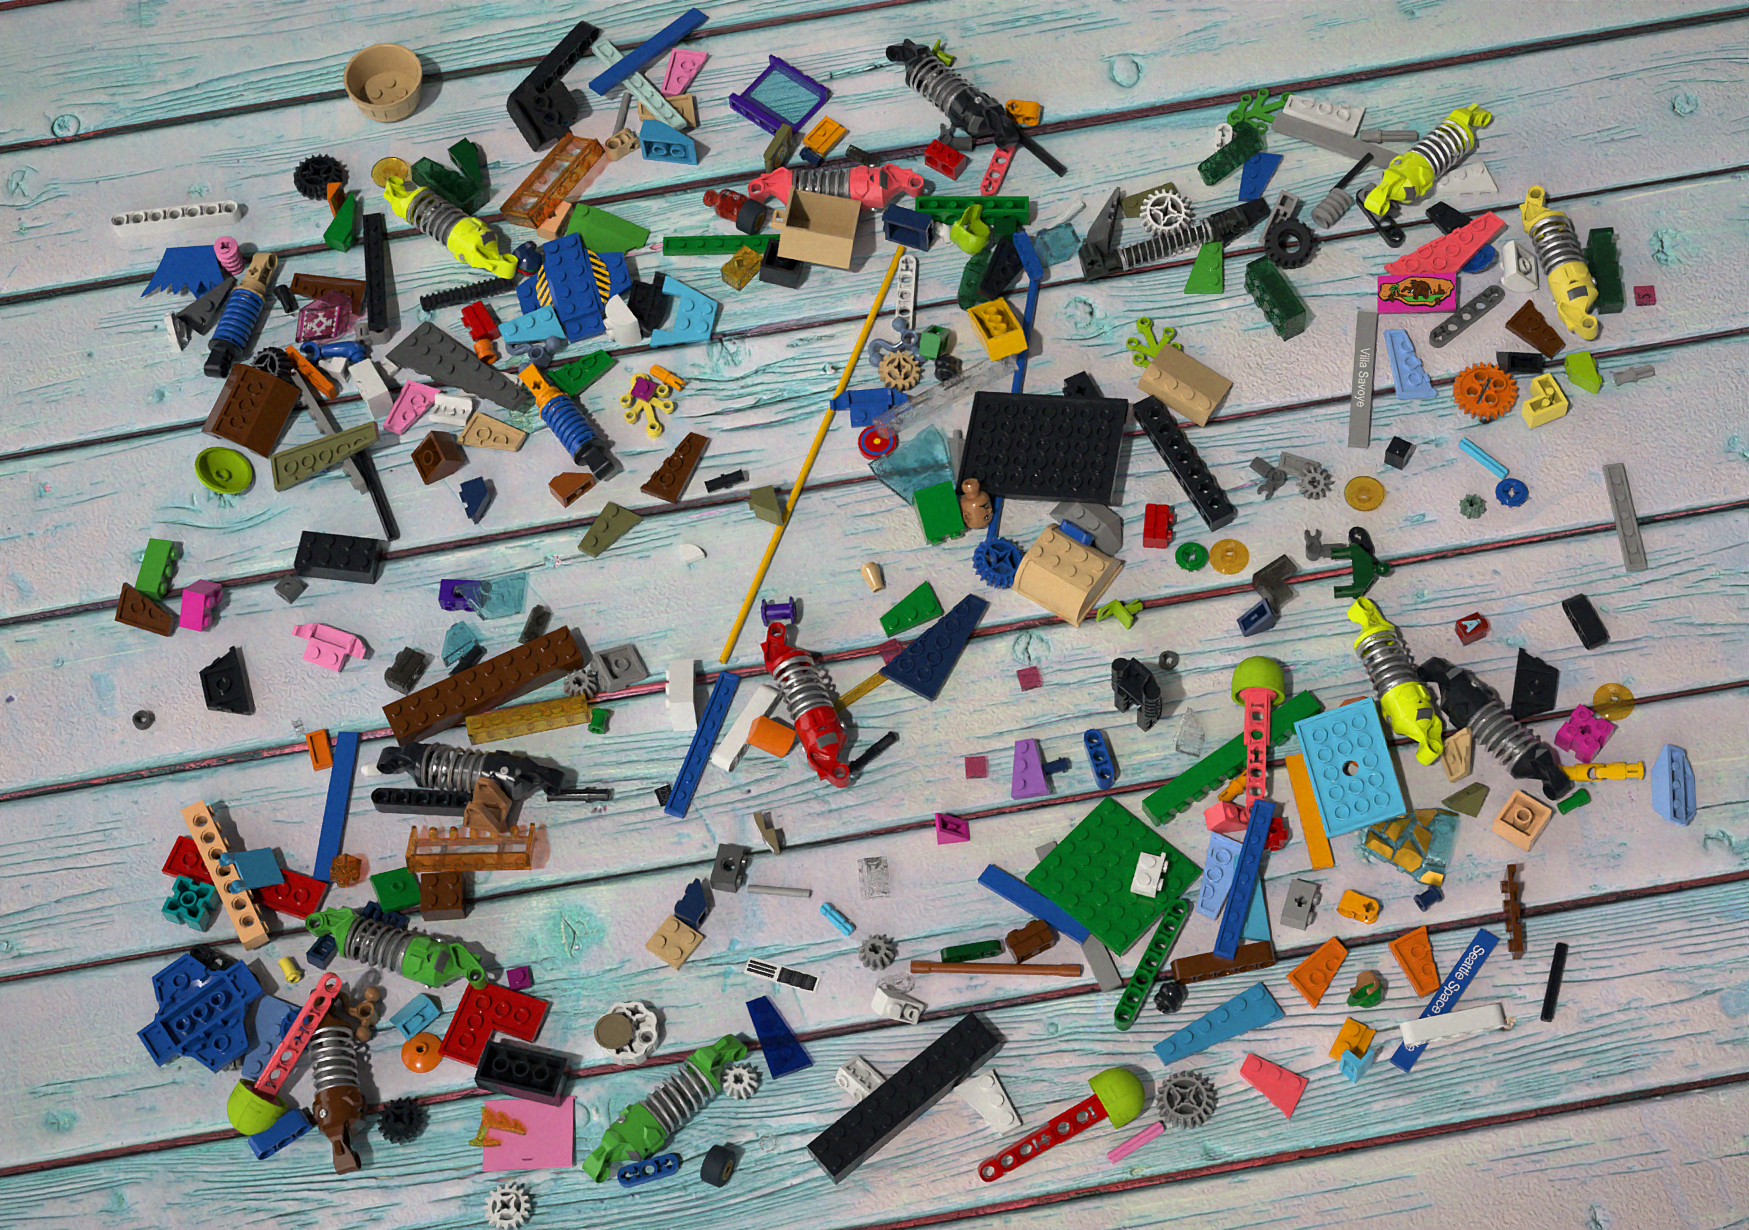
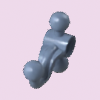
[868,317,926,367]
[505,336,561,373]

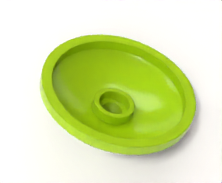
[194,447,252,494]

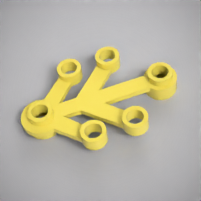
[620,373,674,439]

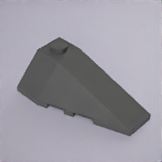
[1082,187,1120,256]

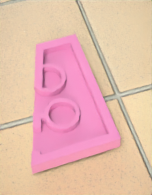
[660,48,709,97]
[382,379,442,435]

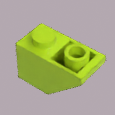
[1564,351,1602,394]

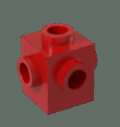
[1264,817,1288,851]

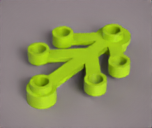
[1126,317,1181,368]

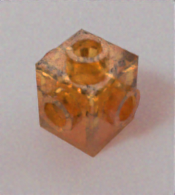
[329,853,362,888]

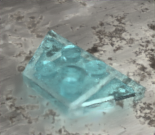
[454,572,526,621]

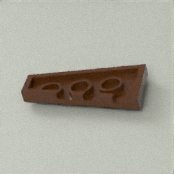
[290,273,366,316]
[640,432,709,504]

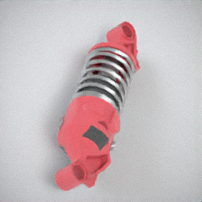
[747,163,925,211]

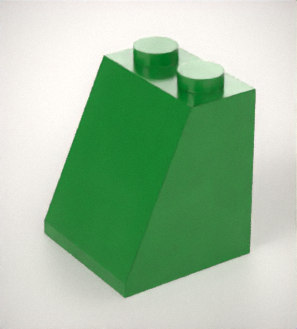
[912,480,965,546]

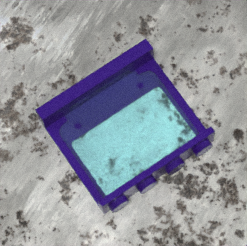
[728,54,829,137]

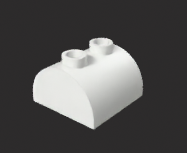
[1500,240,1538,292]
[603,294,642,346]

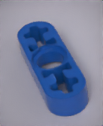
[1013,231,1043,281]
[617,1154,679,1188]

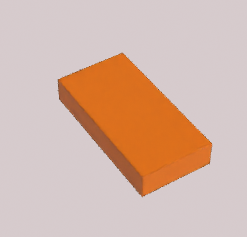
[305,728,333,772]

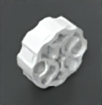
[599,1001,660,1066]

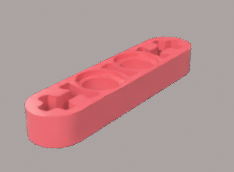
[980,145,1016,196]

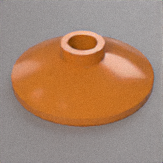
[401,1032,443,1073]

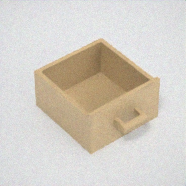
[771,185,861,269]

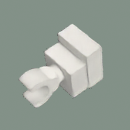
[317,357,351,383]

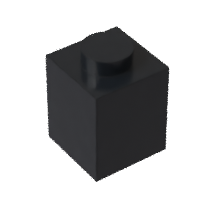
[1384,436,1412,471]

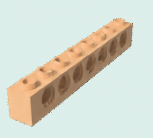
[180,799,270,951]

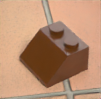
[411,430,463,485]

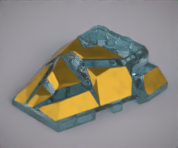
[1363,808,1459,888]

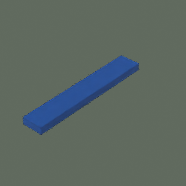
[978,864,1091,946]

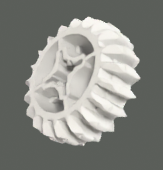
[1140,189,1191,237]

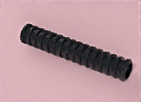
[420,277,514,312]

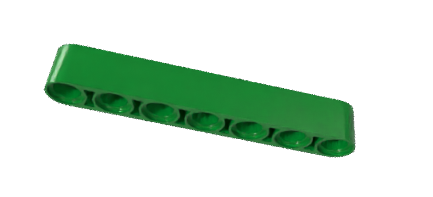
[1114,899,1188,1031]

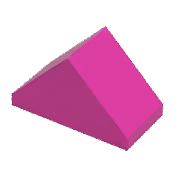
[935,812,970,845]

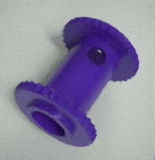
[761,596,797,627]

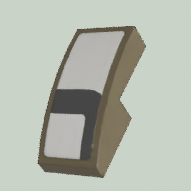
[754,812,780,856]

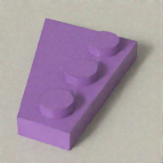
[1011,738,1051,800]

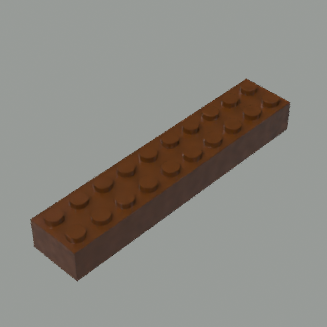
[382,625,586,747]

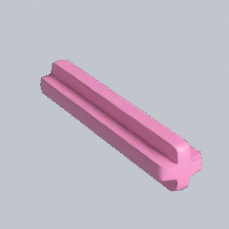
[1107,1121,1164,1164]

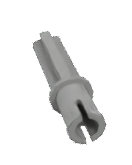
[1360,128,1418,144]

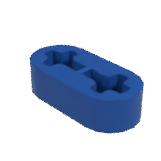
[1059,519,1095,546]

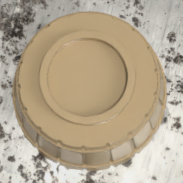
[343,43,423,122]

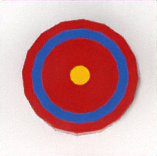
[858,425,897,461]

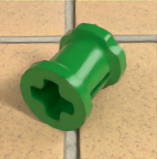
[587,708,610,734]

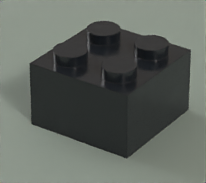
[759,238,804,289]

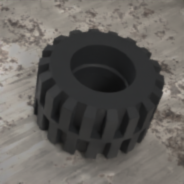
[1264,218,1314,270]

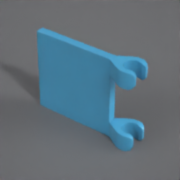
[218,847,285,894]

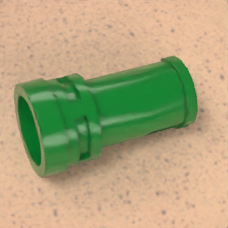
[1557,788,1590,815]

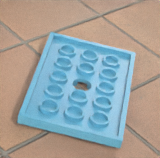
[1294,697,1408,839]

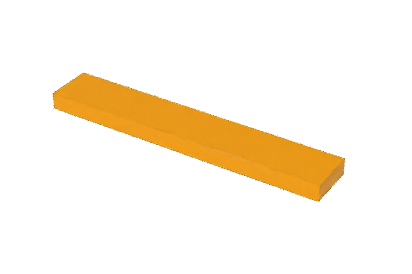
[1285,754,1334,871]

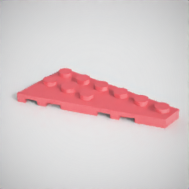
[1384,211,1505,275]

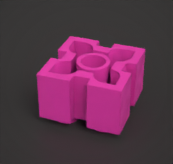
[1554,704,1615,763]

